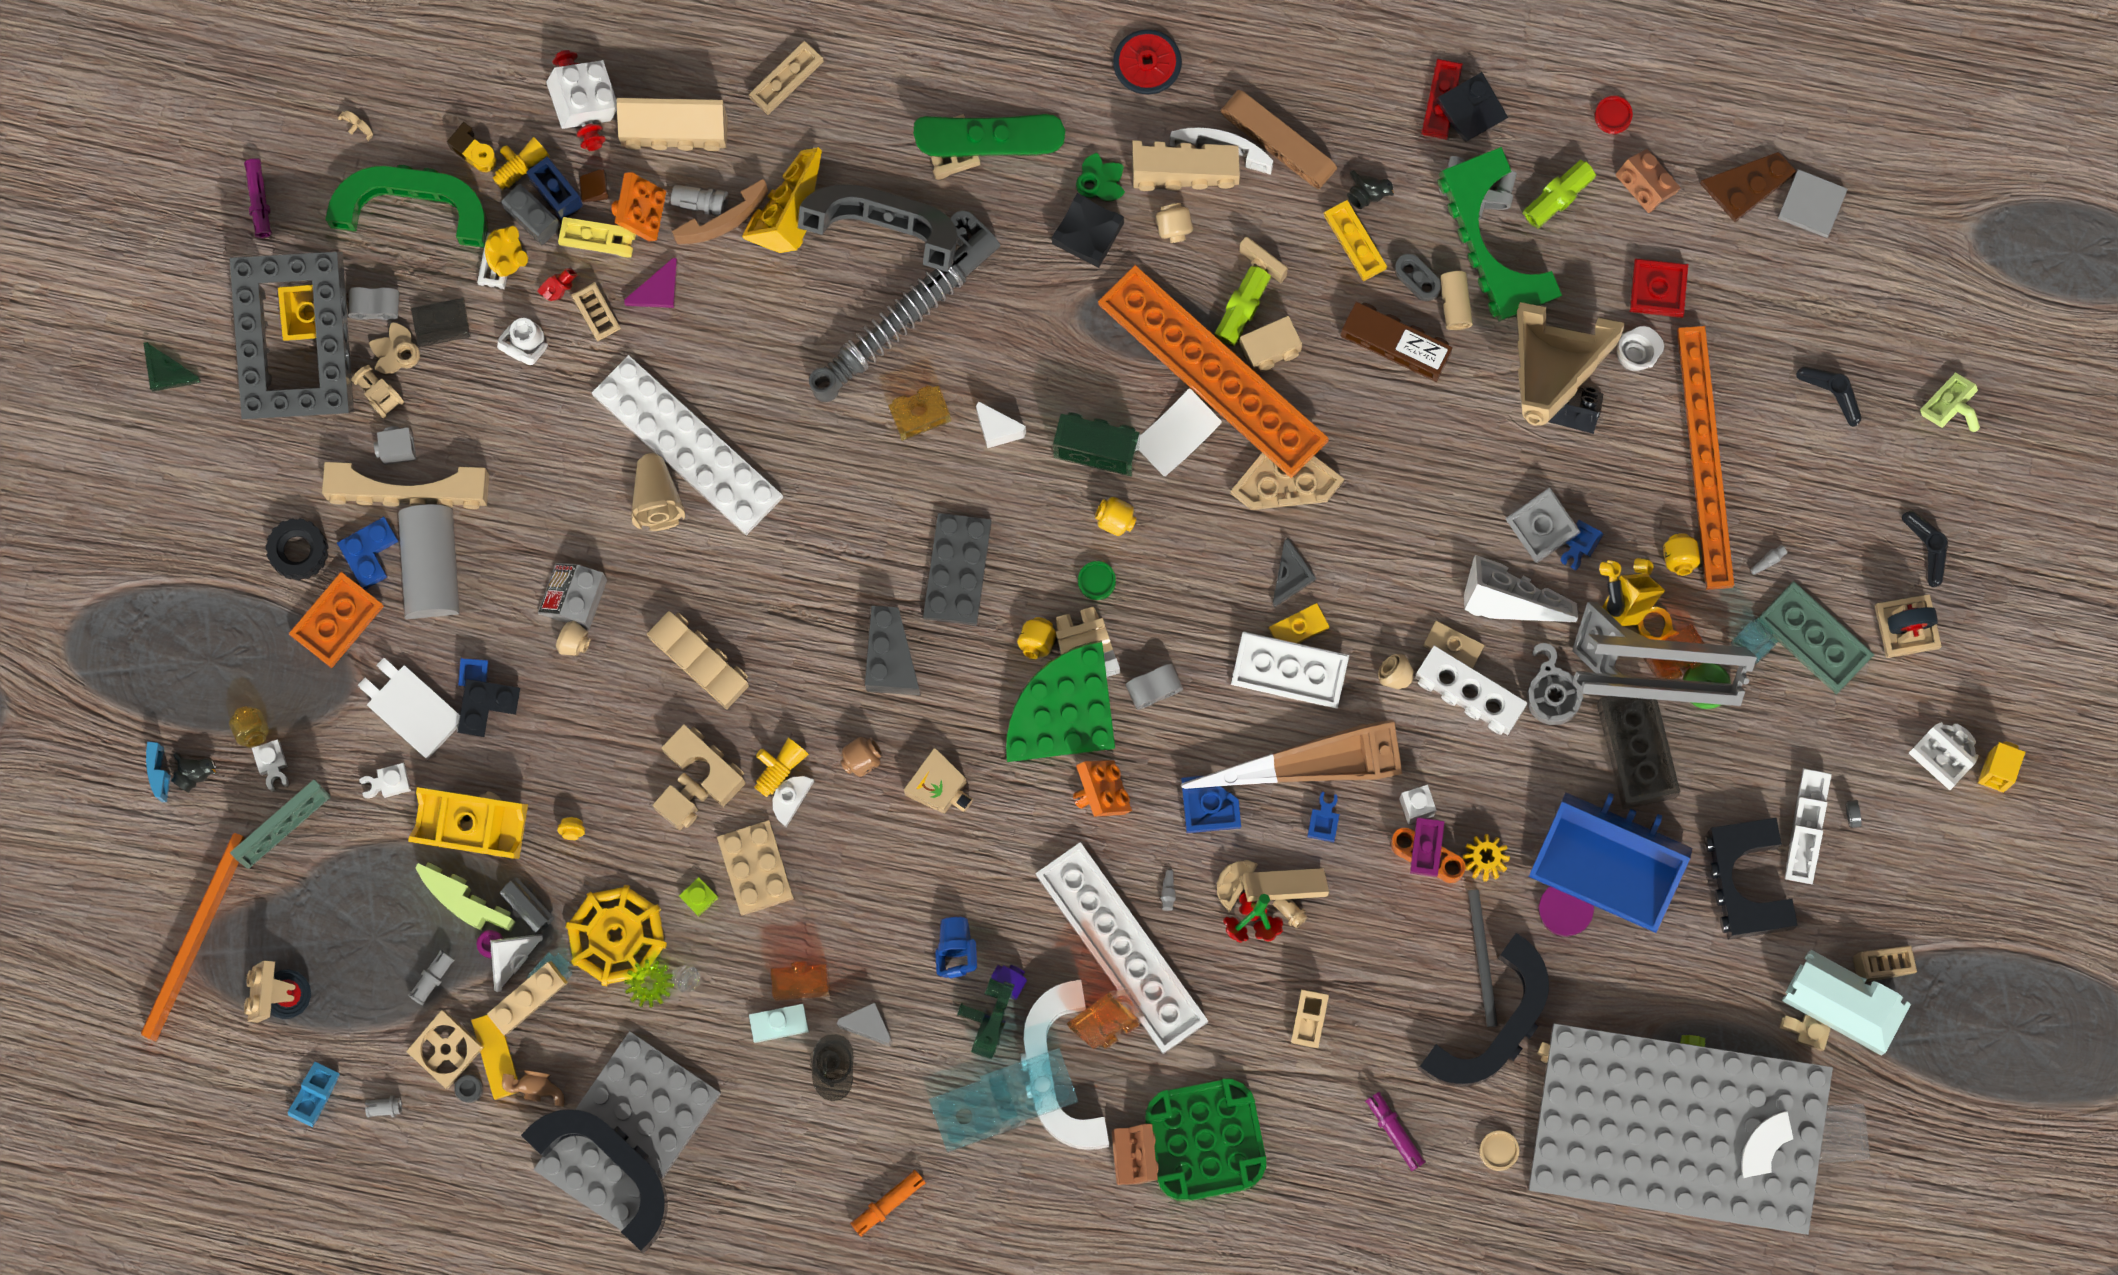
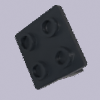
[1548,386,1604,434]

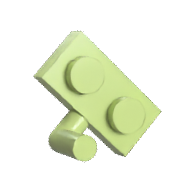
[1920,372,1980,432]

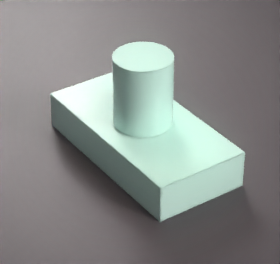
[749,1004,809,1043]

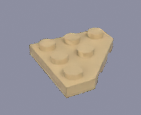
[1230,453,1344,510]

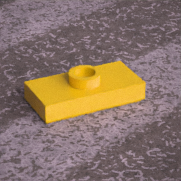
[1268,603,1329,644]

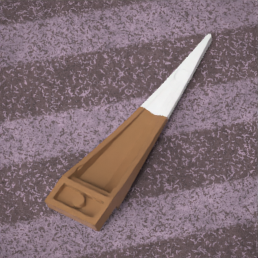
[1180,719,1402,789]

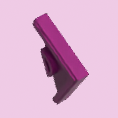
[624,258,678,308]

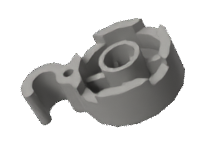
[1526,643,1583,725]

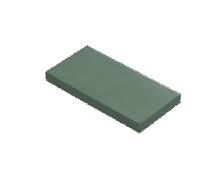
[1756,581,1875,695]
[230,779,330,869]

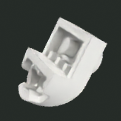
[1909,722,1978,790]

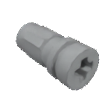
[671,184,728,216]

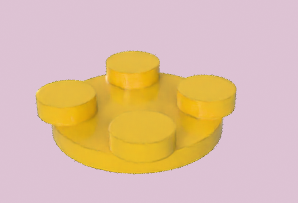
[485,226,528,277]

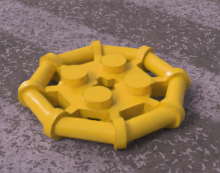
[565,885,667,986]

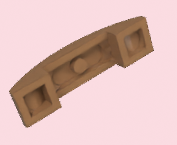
[672,179,768,244]

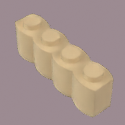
[647,611,749,710]

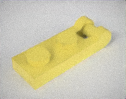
[558,217,636,258]

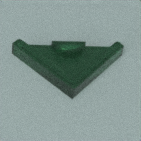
[143,342,201,392]

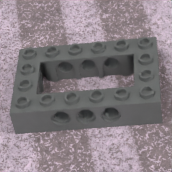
[230,252,354,419]

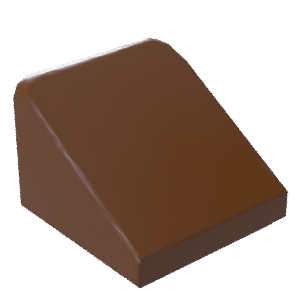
[580,169,609,202]

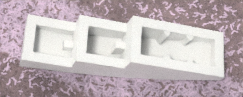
[1785,768,1832,884]

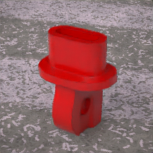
[537,268,578,301]

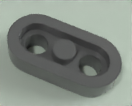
[1395,254,1441,301]

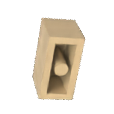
[1239,316,1302,372]

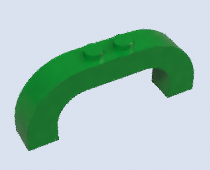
[325,165,489,248]

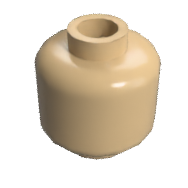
[1156,203,1193,243]

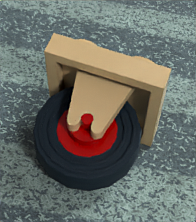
[1875,594,1942,658]
[244,961,311,1023]

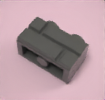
[501,184,561,246]

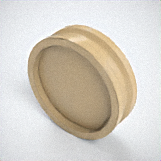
[1479,1131,1519,1171]

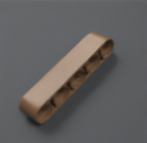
[1220,90,1337,189]

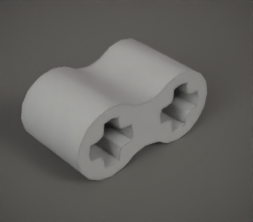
[348,287,399,320]
[1125,664,1184,710]

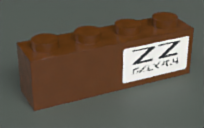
[1341,302,1453,382]

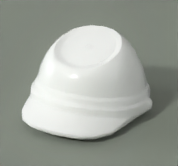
[1617,326,1664,371]

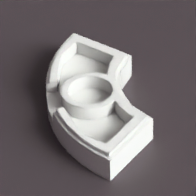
[1741,1111,1793,1178]

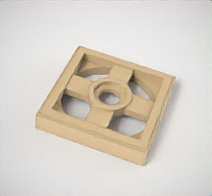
[406,1010,484,1089]

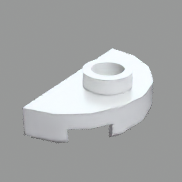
[773,776,814,827]

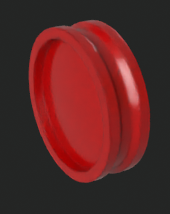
[1595,96,1633,134]

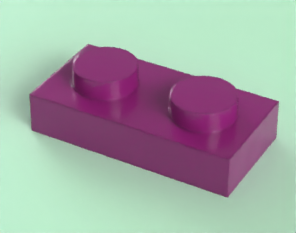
[1410,818,1445,877]

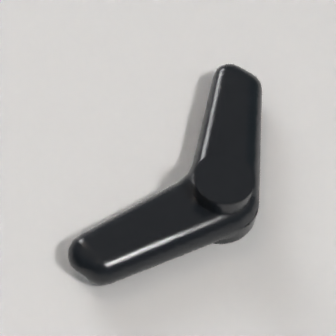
[1796,366,1862,427]
[1902,511,1948,587]

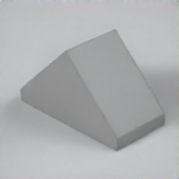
[837,1003,892,1047]

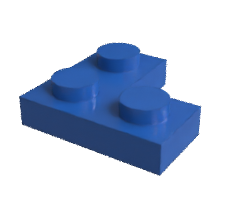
[337,517,399,590]

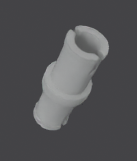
[408,950,455,1006]

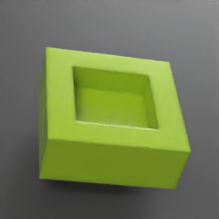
[679,877,718,917]

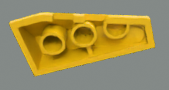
[742,147,822,253]

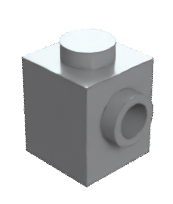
[374,426,417,465]

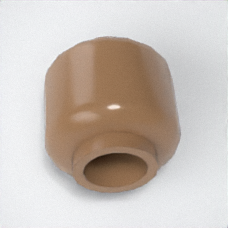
[840,736,883,777]

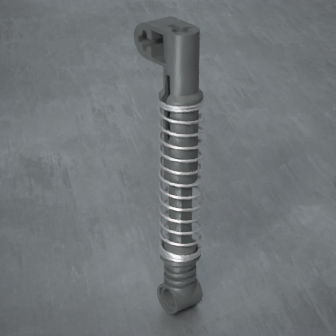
[809,211,1000,402]

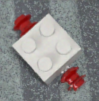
[546,50,617,151]

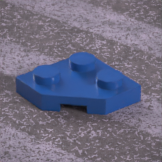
[1181,776,1241,833]

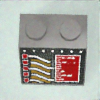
[538,563,607,630]

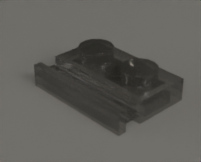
[411,298,471,347]

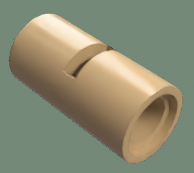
[1440,271,1473,330]

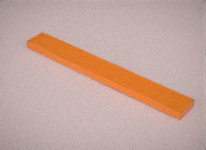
[141,832,246,1042]

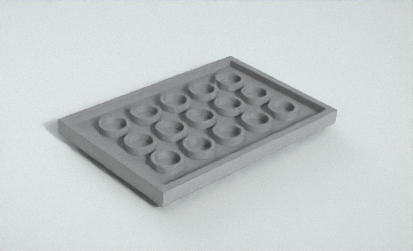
[534,1031,721,1230]

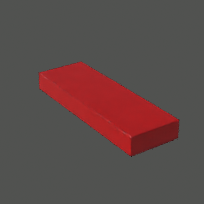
[1421,59,1463,140]

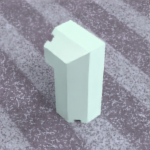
[1782,950,1911,1056]

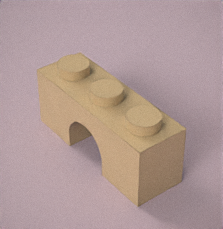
[661,725,746,807]

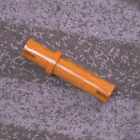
[850,1170,926,1237]

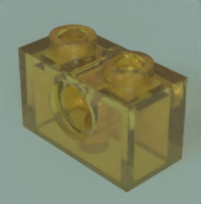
[888,386,951,441]

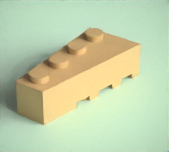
[1132,141,1240,191]

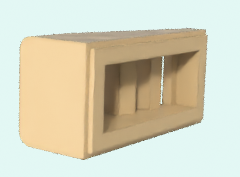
[571,282,621,342]
[1853,945,1917,982]

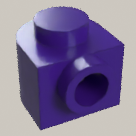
[990,965,1027,1000]

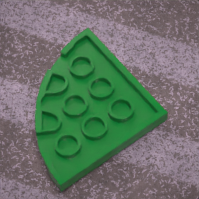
[1006,640,1115,762]

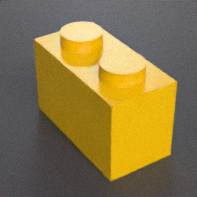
[1978,741,2025,793]

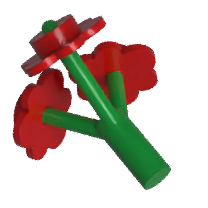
[1223,893,1283,943]

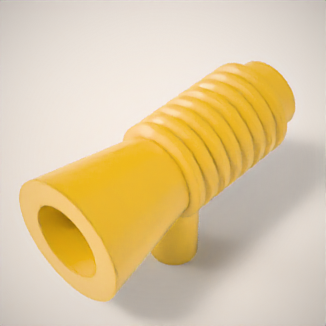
[492,137,550,190]
[754,738,809,798]

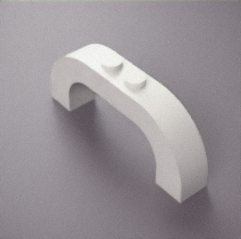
[1020,980,1109,1150]

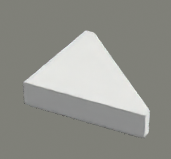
[490,934,543,992]

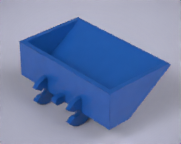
[1529,792,1693,933]

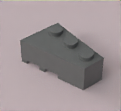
[865,606,921,696]

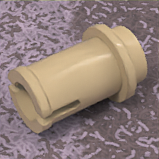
[1273,899,1308,928]

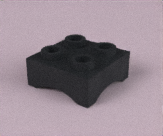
[1052,193,1124,268]

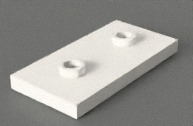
[1231,631,1349,708]

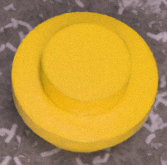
[557,817,585,840]

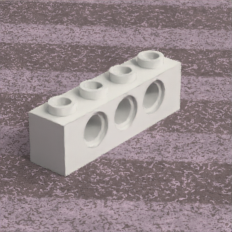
[1415,646,1527,735]

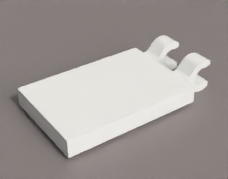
[358,658,459,760]

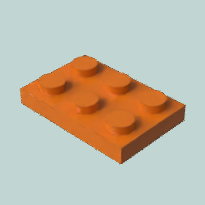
[289,572,384,669]

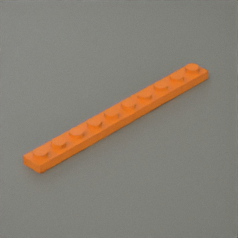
[1677,326,1734,590]

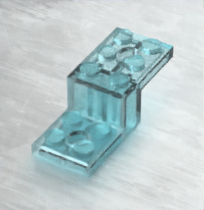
[929,1048,1078,1153]

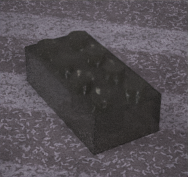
[1597,696,1680,810]

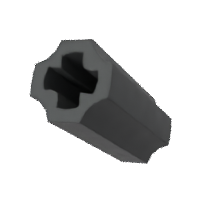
[500,877,554,934]

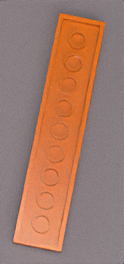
[1098,265,1329,478]

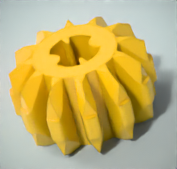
[1462,834,1510,882]

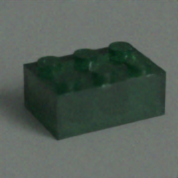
[1053,412,1140,477]

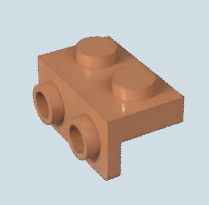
[1616,149,1681,213]
[1112,1124,1158,1185]

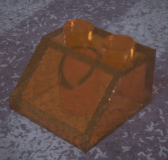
[1066,988,1145,1049]

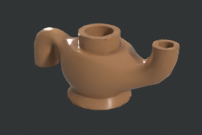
[502,1070,565,1107]

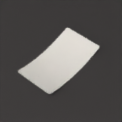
[1133,389,1222,476]

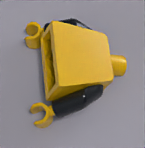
[1599,558,1665,626]

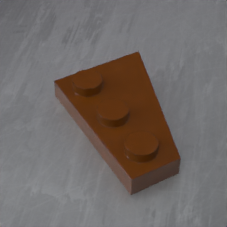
[1700,152,1796,222]

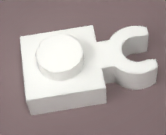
[252,739,289,791]
[359,763,411,798]

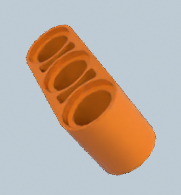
[1391,828,1466,883]

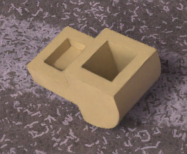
[1291,989,1329,1048]

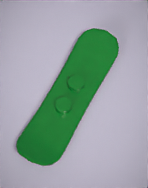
[913,114,1065,158]

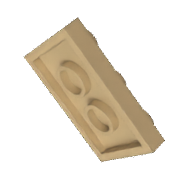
[717,820,794,916]

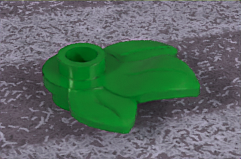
[1076,153,1125,201]

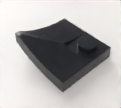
[1435,72,1508,142]

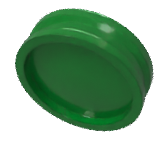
[1078,561,1116,600]

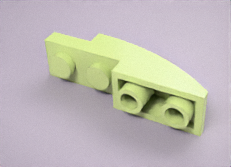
[416,862,516,932]

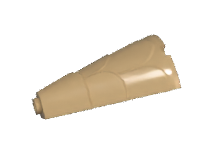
[1517,302,1624,426]

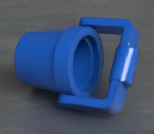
[935,917,977,979]

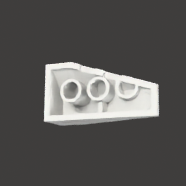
[1464,555,1578,622]

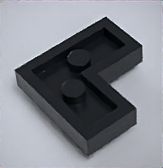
[457,679,520,737]

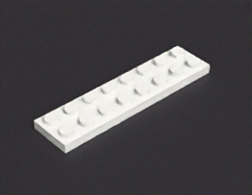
[592,355,783,535]
[1035,842,1208,1054]

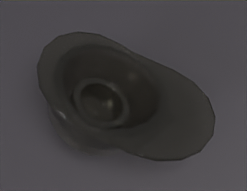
[810,1034,854,1101]

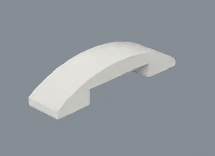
[1170,128,1273,175]

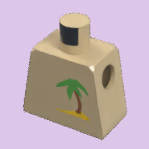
[904,748,973,814]

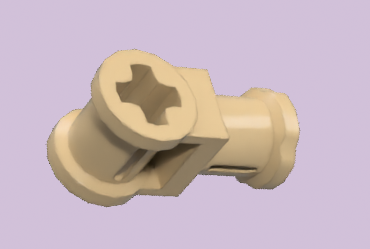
[351,365,404,419]

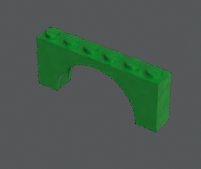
[1437,147,1562,322]

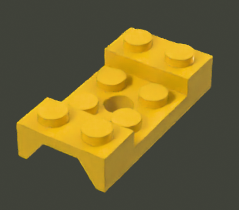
[408,787,528,859]

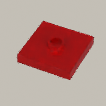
[1629,258,1689,318]

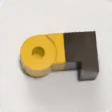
[447,122,497,172]

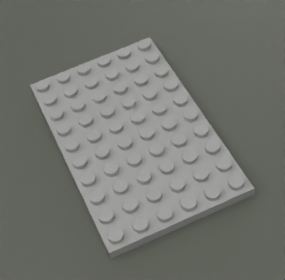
[1528,1023,1833,1235]

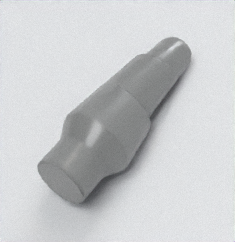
[1750,545,1788,575]
[1161,869,1176,911]

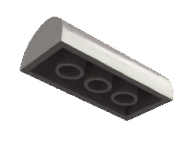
[398,504,460,620]

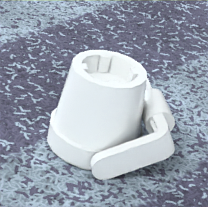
[497,318,548,365]

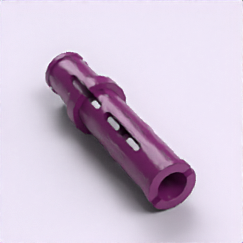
[244,159,272,238]
[1365,1091,1426,1172]

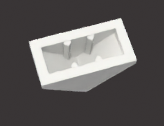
[976,402,1026,448]

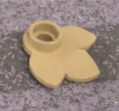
[369,323,420,374]

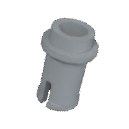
[365,1095,402,1118]

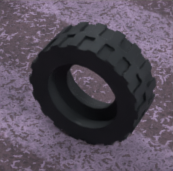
[265,518,329,581]

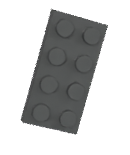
[923,513,992,626]

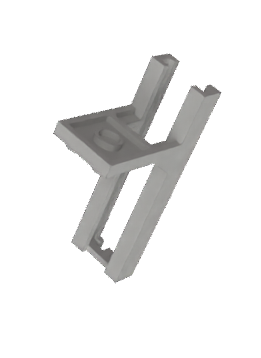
[1572,602,1757,706]

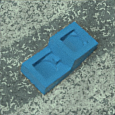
[146,742,171,802]
[288,1062,339,1127]

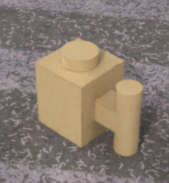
[652,773,709,831]

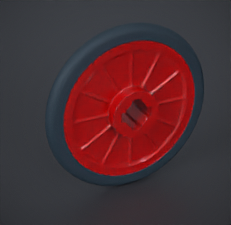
[1113,29,1182,95]

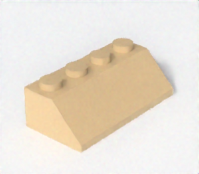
[617,98,728,151]

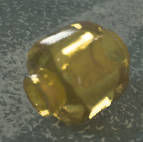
[229,706,269,748]

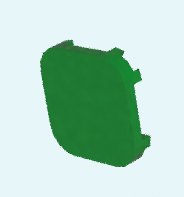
[1145,1079,1266,1201]

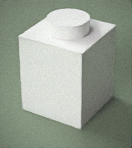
[1400,785,1437,824]

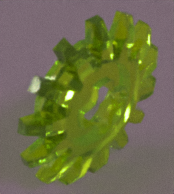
[624,959,674,1008]

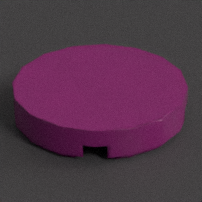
[1538,886,1594,937]

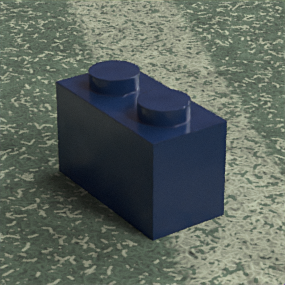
[526,157,583,221]

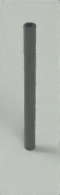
[1468,889,1498,1028]

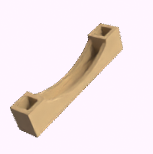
[322,462,489,509]

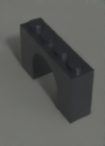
[1705,817,1798,940]

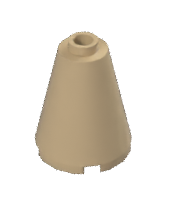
[631,453,685,531]

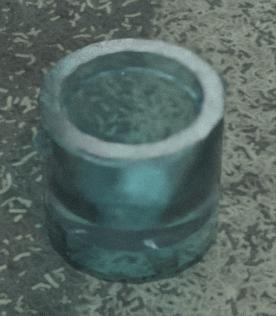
[1730,619,1779,666]

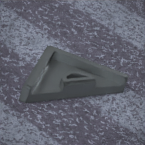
[1272,538,1316,607]

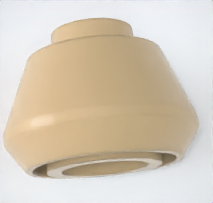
[556,621,591,656]
[1378,654,1413,689]

